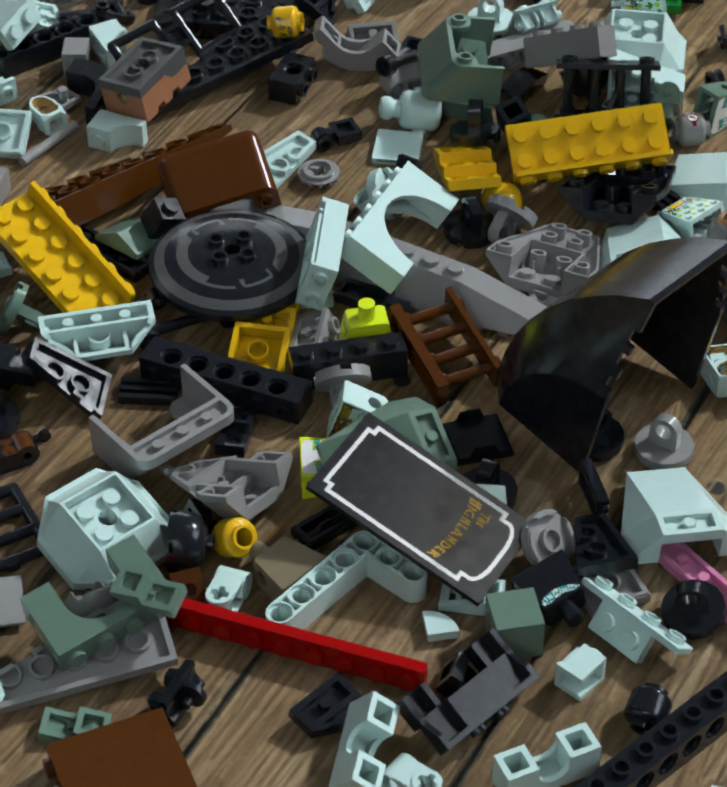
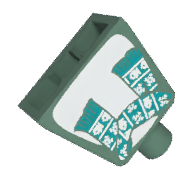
[693,81,727,139]

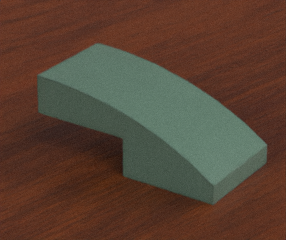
[109,565,188,619]
[36,706,112,743]

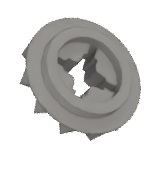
[298,159,340,190]

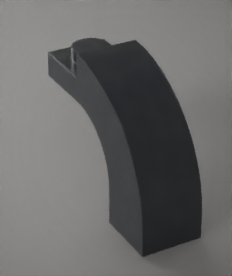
[66,58,108,125]

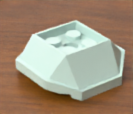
[603,8,686,74]
[37,468,169,590]

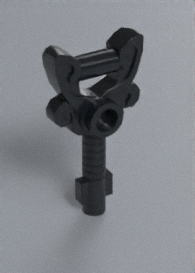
[56,0,136,25]

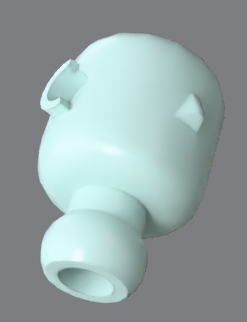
[379,87,442,134]

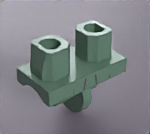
[653,81,681,126]

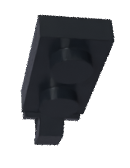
[333,277,411,317]

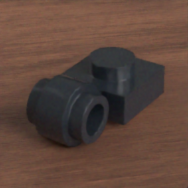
[310,117,362,151]

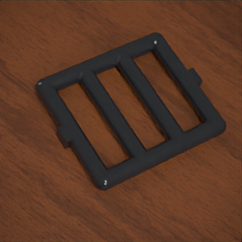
[0,483,44,573]

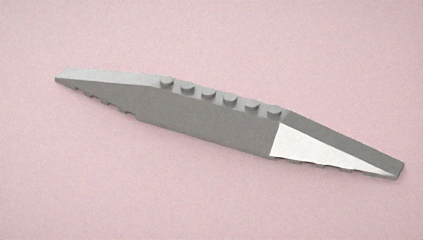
[204,199,547,338]

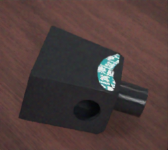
[511,549,586,627]

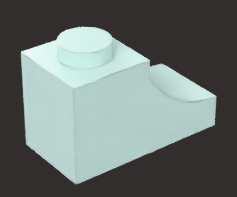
[88,19,127,69]
[86,109,148,153]

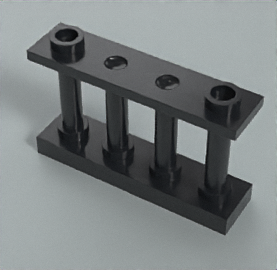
[554,55,661,118]

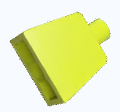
[338,298,391,340]

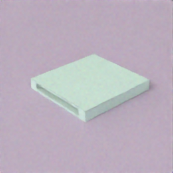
[372,129,424,165]

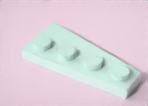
[246,130,316,200]

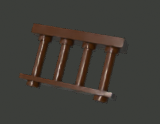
[388,287,501,406]

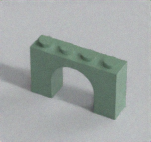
[20,534,166,672]

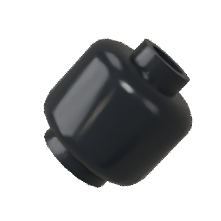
[623,683,673,735]

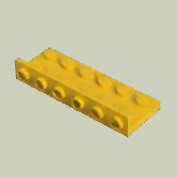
[505,102,674,186]
[0,181,135,313]

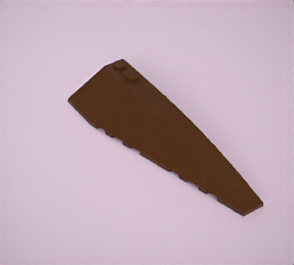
[0,124,233,226]

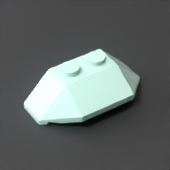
[37,300,156,361]

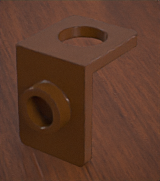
[165,566,209,604]

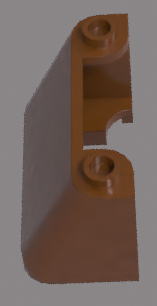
[157,130,282,219]

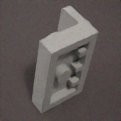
[288,307,341,354]

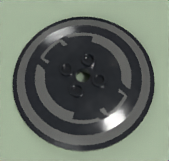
[149,209,310,322]

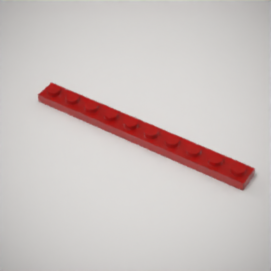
[165,598,428,691]

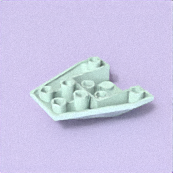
[670,152,727,211]
[599,215,681,270]
[621,467,727,564]

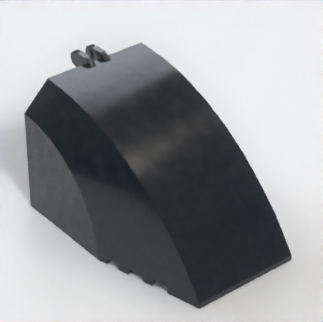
[497,237,727,472]

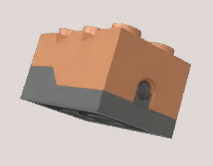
[98,37,191,123]

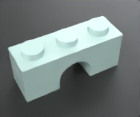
[328,691,400,787]
[492,722,602,787]

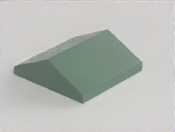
[95,217,158,260]

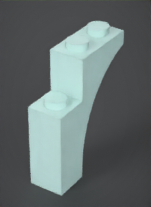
[0,0,42,50]

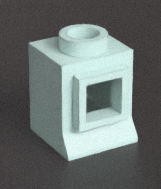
[554,643,607,701]

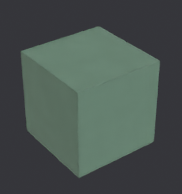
[485,587,545,659]

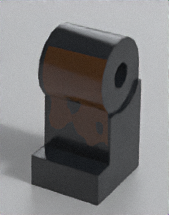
[0,431,40,475]

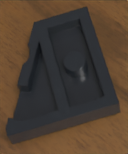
[288,673,362,739]

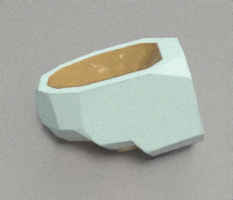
[29,95,68,136]

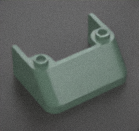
[417,13,504,105]

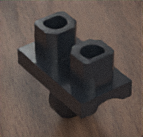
[148,660,207,727]

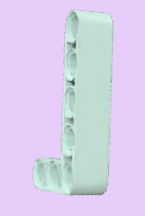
[265,530,428,630]

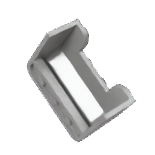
[88,363,234,479]

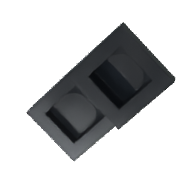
[501,66,548,100]
[215,408,257,458]

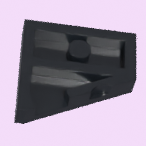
[293,0,336,25]

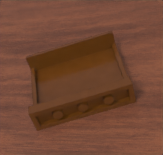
[42,707,197,787]

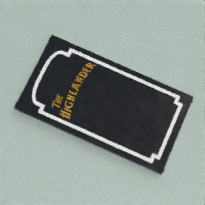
[305,412,527,607]

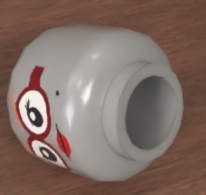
[671,112,711,147]

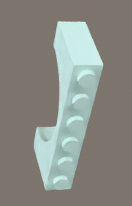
[341,161,459,295]

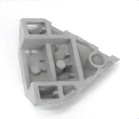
[159,451,293,521]

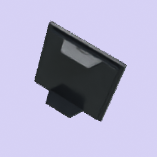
[442,408,514,466]

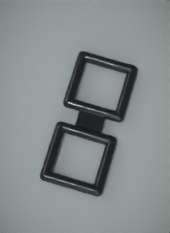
[107,0,242,61]

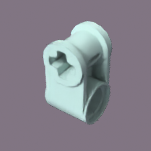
[205,565,253,612]
[381,753,443,787]

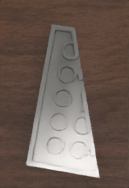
[0,599,179,715]

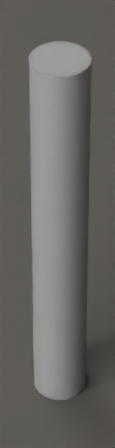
[18,120,79,167]

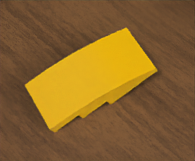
[432,145,502,191]
[228,303,302,373]

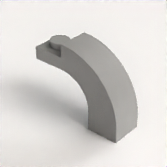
[313,15,401,71]

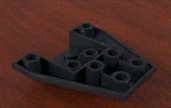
[558,164,676,225]

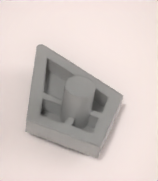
[30,86,82,111]

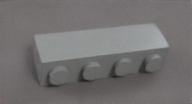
[523,21,617,68]

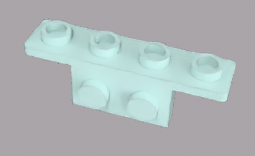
[581,575,693,663]

